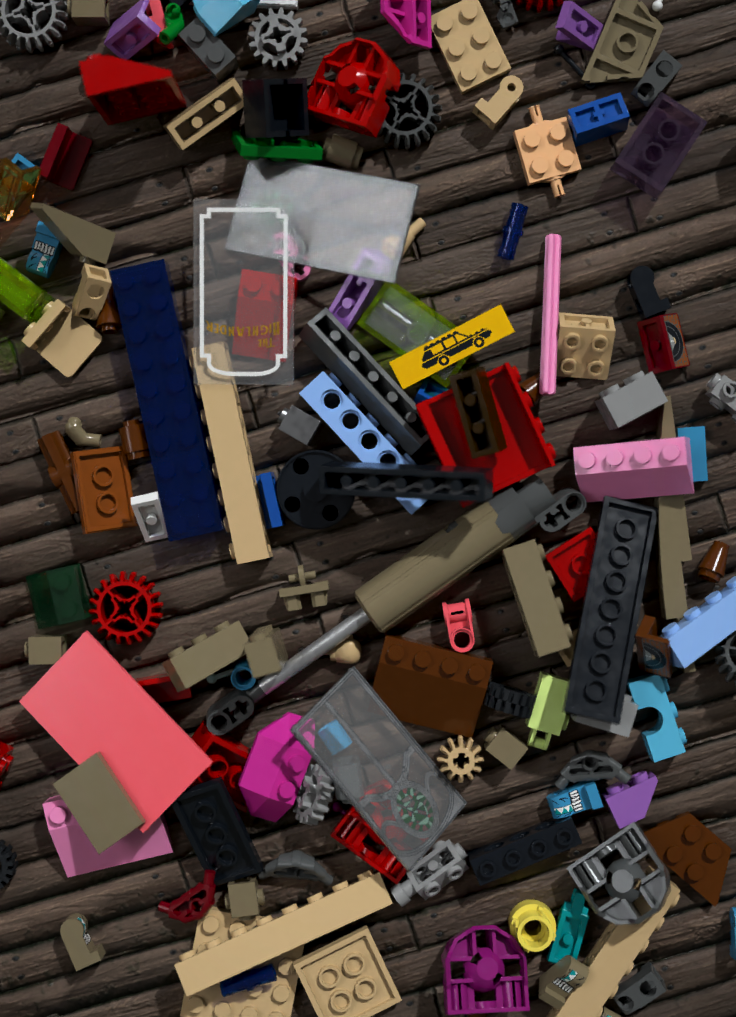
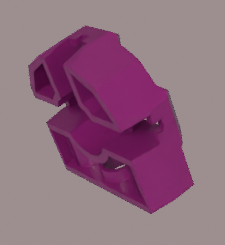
[441,925,530,1015]

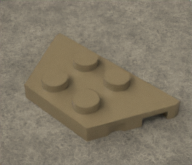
[580,0,664,84]

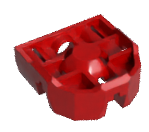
[307,38,400,138]
[330,780,430,885]

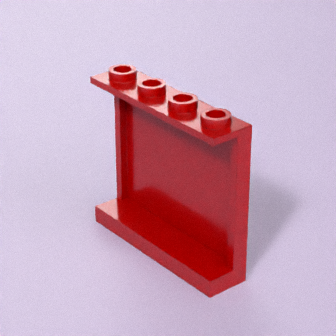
[415,362,557,508]

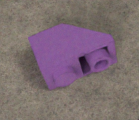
[602,770,658,829]

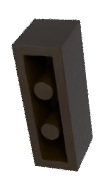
[449,366,508,459]

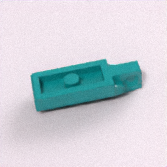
[547,888,589,964]

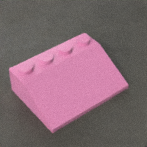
[42,795,174,878]

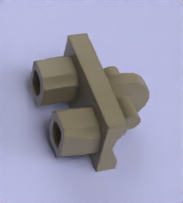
[279,565,330,611]

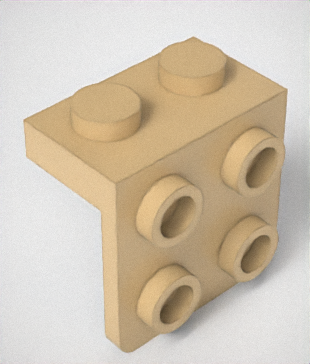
[21,299,103,377]

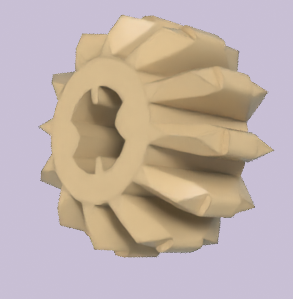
[437,735,484,783]

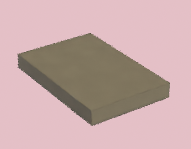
[53,752,146,854]

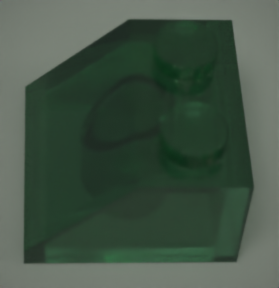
[26,563,92,629]

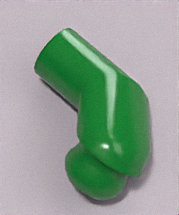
[159,3,184,45]

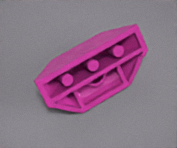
[380,0,432,49]
[238,712,314,823]

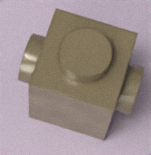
[225,875,265,921]

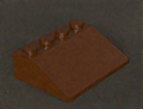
[366,633,493,738]

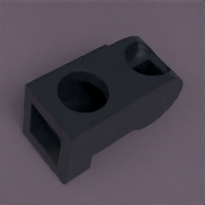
[627,266,672,321]

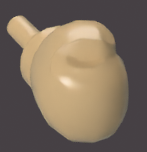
[324,635,361,664]

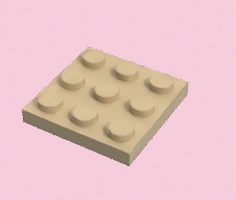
[293,925,402,1017]

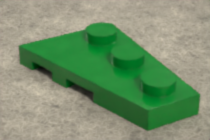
[231,129,323,163]

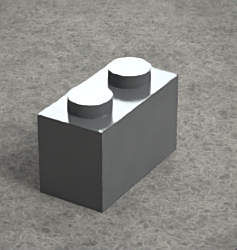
[178,17,239,84]

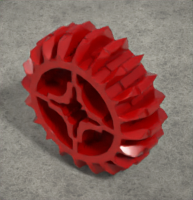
[89,571,164,645]

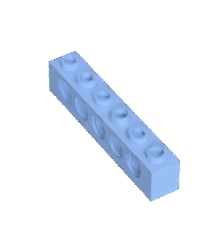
[299,371,428,515]

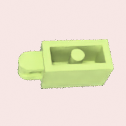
[525,671,570,751]

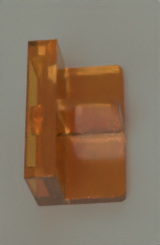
[0,157,42,221]

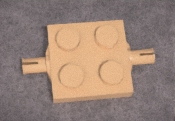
[512,105,582,198]

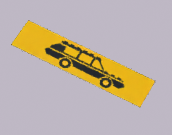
[389,304,515,389]

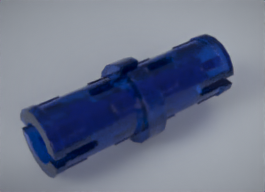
[497,202,529,261]
[219,963,277,998]

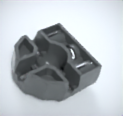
[567,822,671,925]

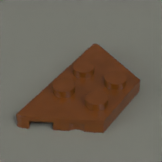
[643,811,732,906]

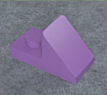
[555,1,604,51]

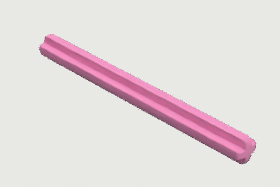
[539,234,562,396]

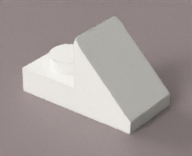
[131,491,172,542]

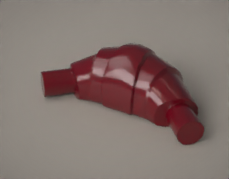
[158,870,216,924]

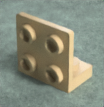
[556,312,616,380]

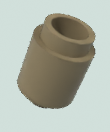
[323,134,364,169]

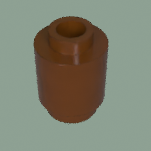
[118,419,151,461]

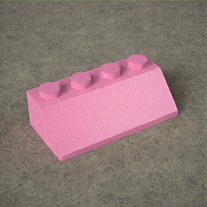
[573,437,694,503]

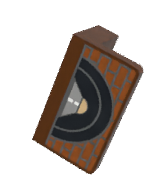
[635,615,673,678]

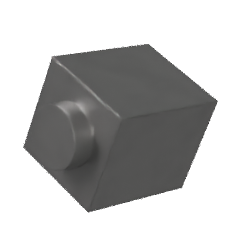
[277,405,322,446]

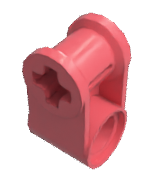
[442,598,475,653]

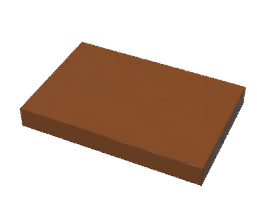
[70,446,138,534]

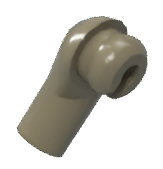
[65,417,102,448]

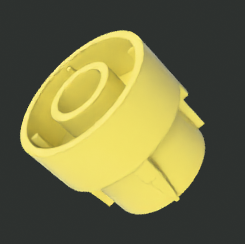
[508,899,556,953]

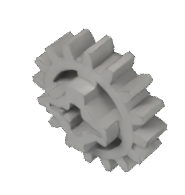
[248,7,308,71]
[293,764,335,826]

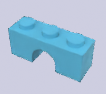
[626,673,687,763]

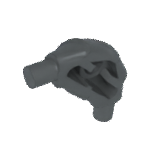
[555,750,631,790]
[258,850,333,886]

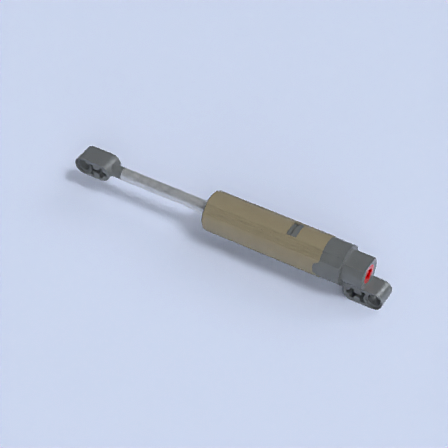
[206,474,586,736]

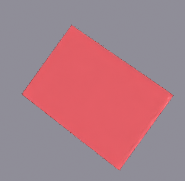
[19,631,213,833]

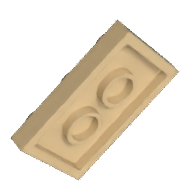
[431,0,511,95]

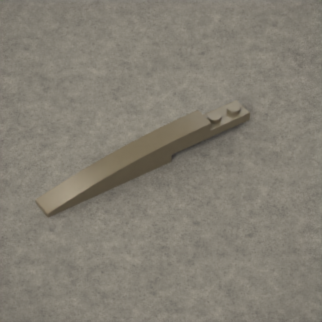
[654,396,696,673]

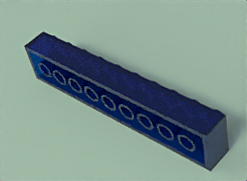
[110,259,225,542]

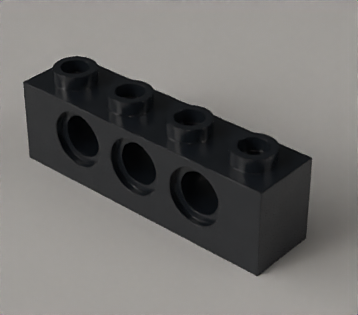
[468,816,583,886]

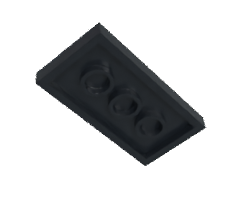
[172,777,264,886]

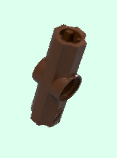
[37,430,79,515]

